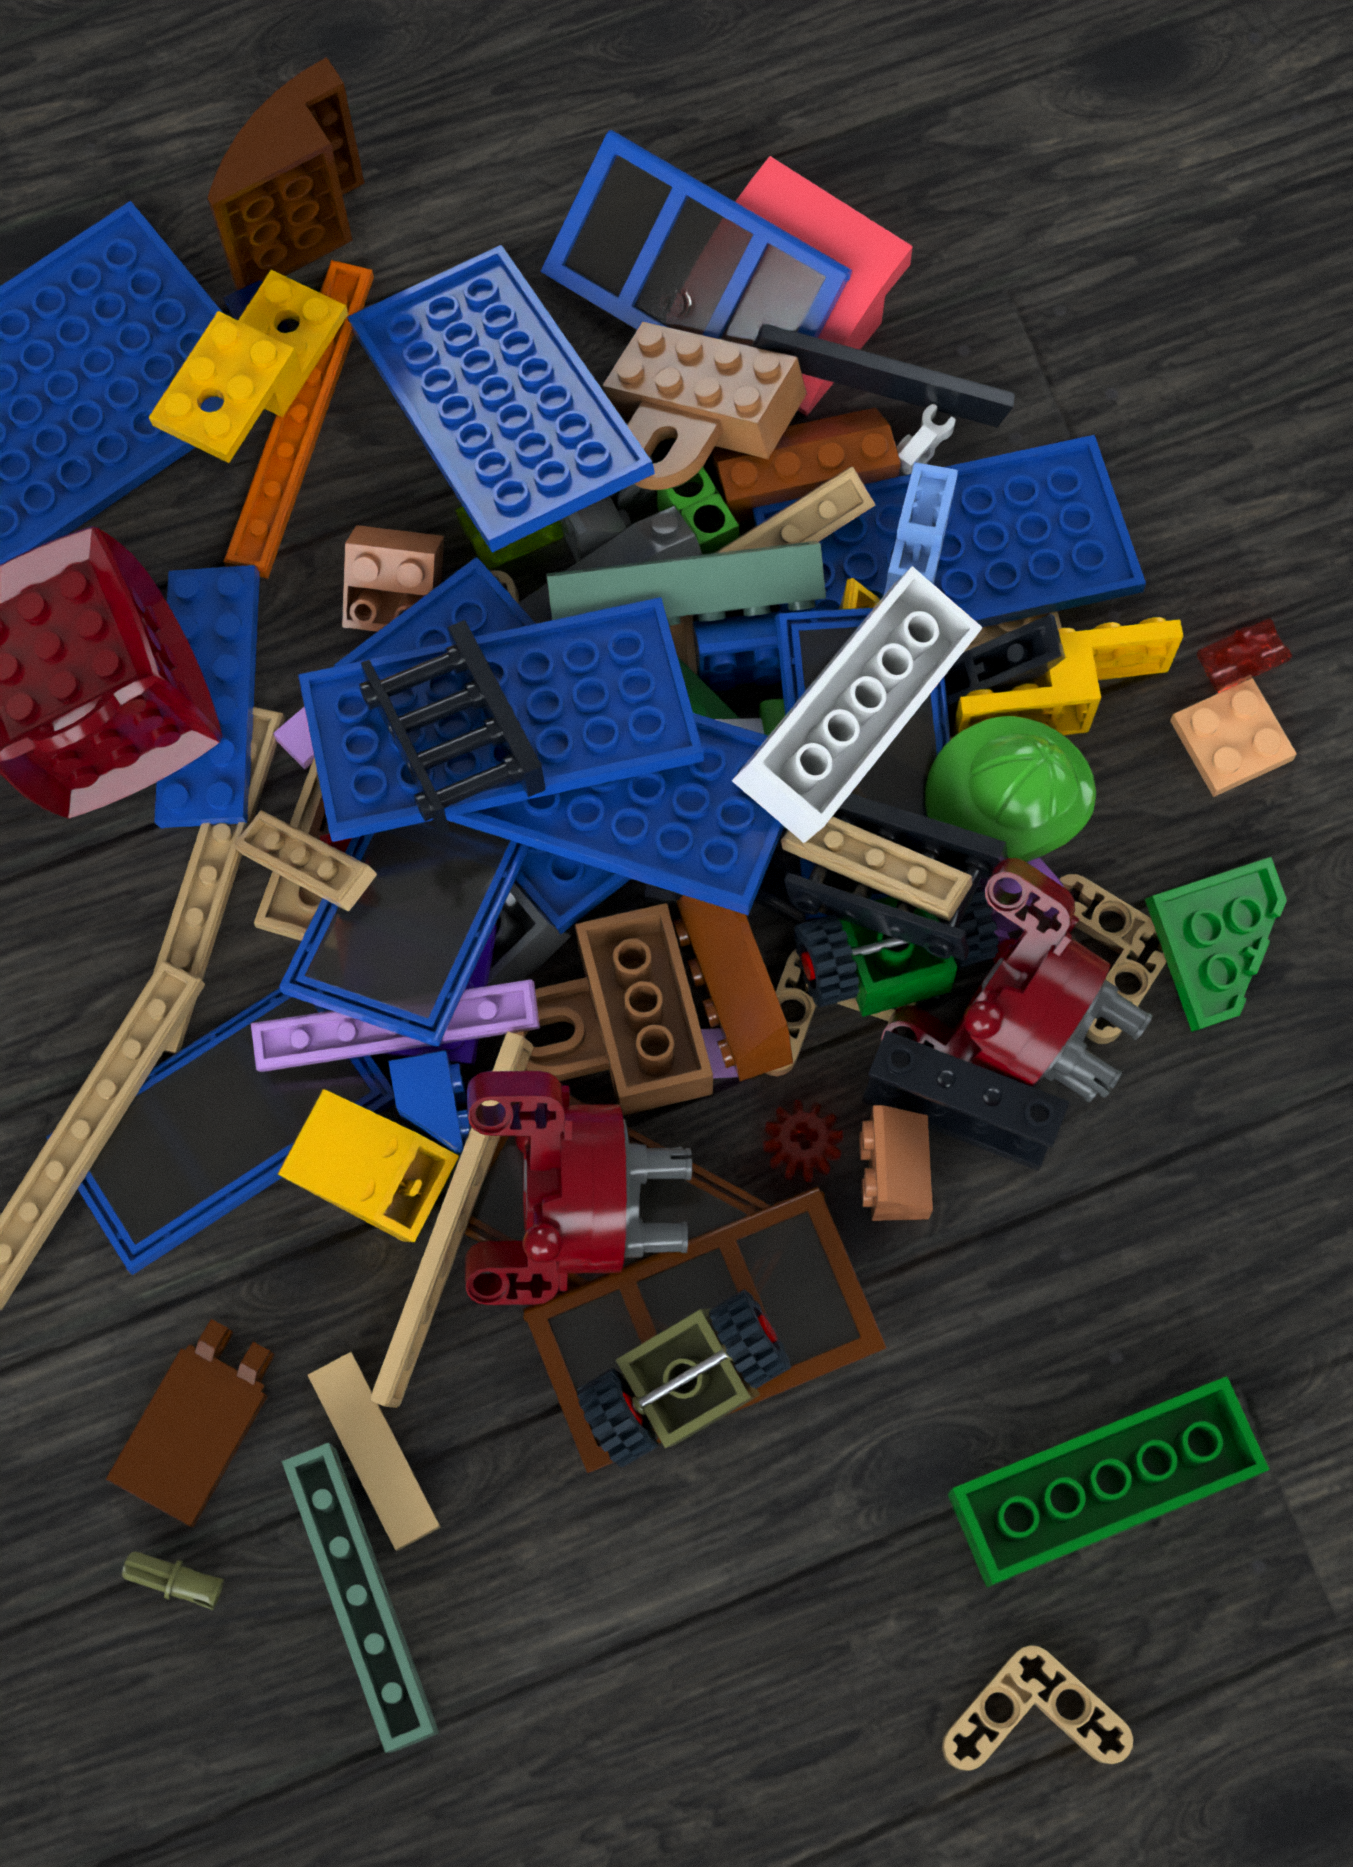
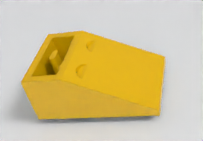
[277,1089,459,1242]

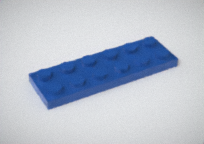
[154,565,260,828]

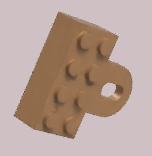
[602,322,807,490]
[504,903,713,1116]

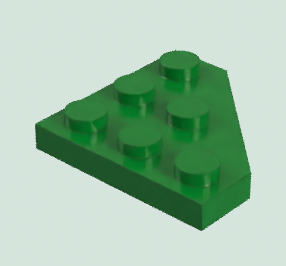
[1145,857,1287,1032]

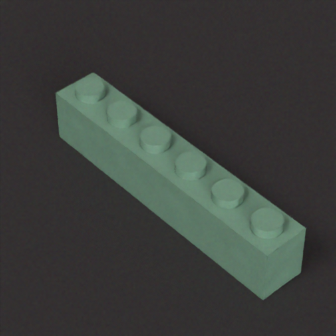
[546,541,826,626]
[282,1442,439,1753]

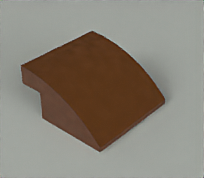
[207,57,365,299]

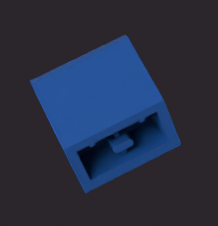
[693,611,783,691]
[388,1050,472,1164]

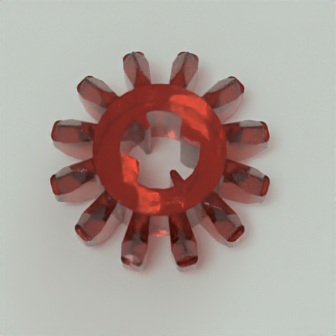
[762,1100,844,1182]

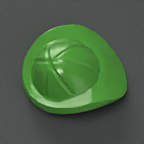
[925,716,1096,862]

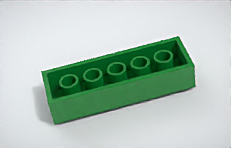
[948,1376,1270,1588]

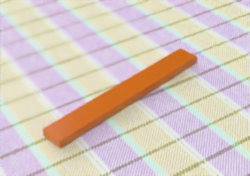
[224,260,374,579]

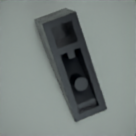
[944,614,1066,714]

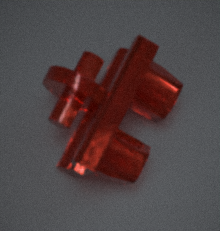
[1196,618,1292,693]

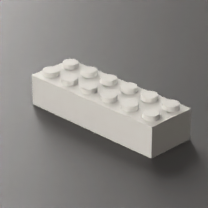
[732,566,983,843]

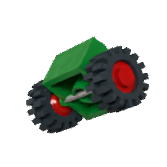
[794,883,999,1017]

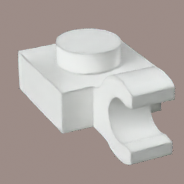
[897,404,956,477]

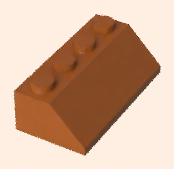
[709,408,901,523]
[672,895,793,1081]

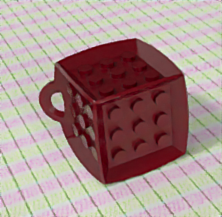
[0,526,222,819]

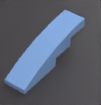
[884,462,958,595]

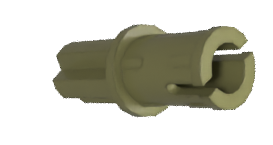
[122,1551,224,1610]

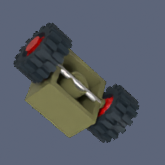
[577,1289,791,1467]

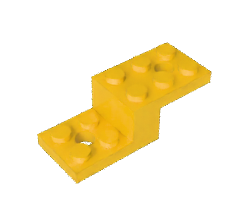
[149,270,348,463]
[952,617,1183,737]

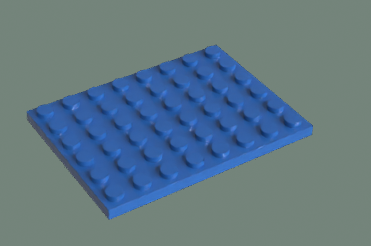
[0,201,224,564]

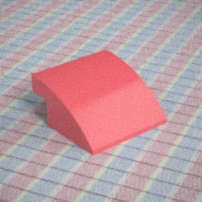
[667,156,913,416]

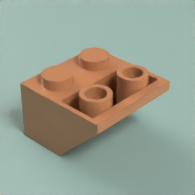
[342,525,444,632]
[859,1105,933,1221]

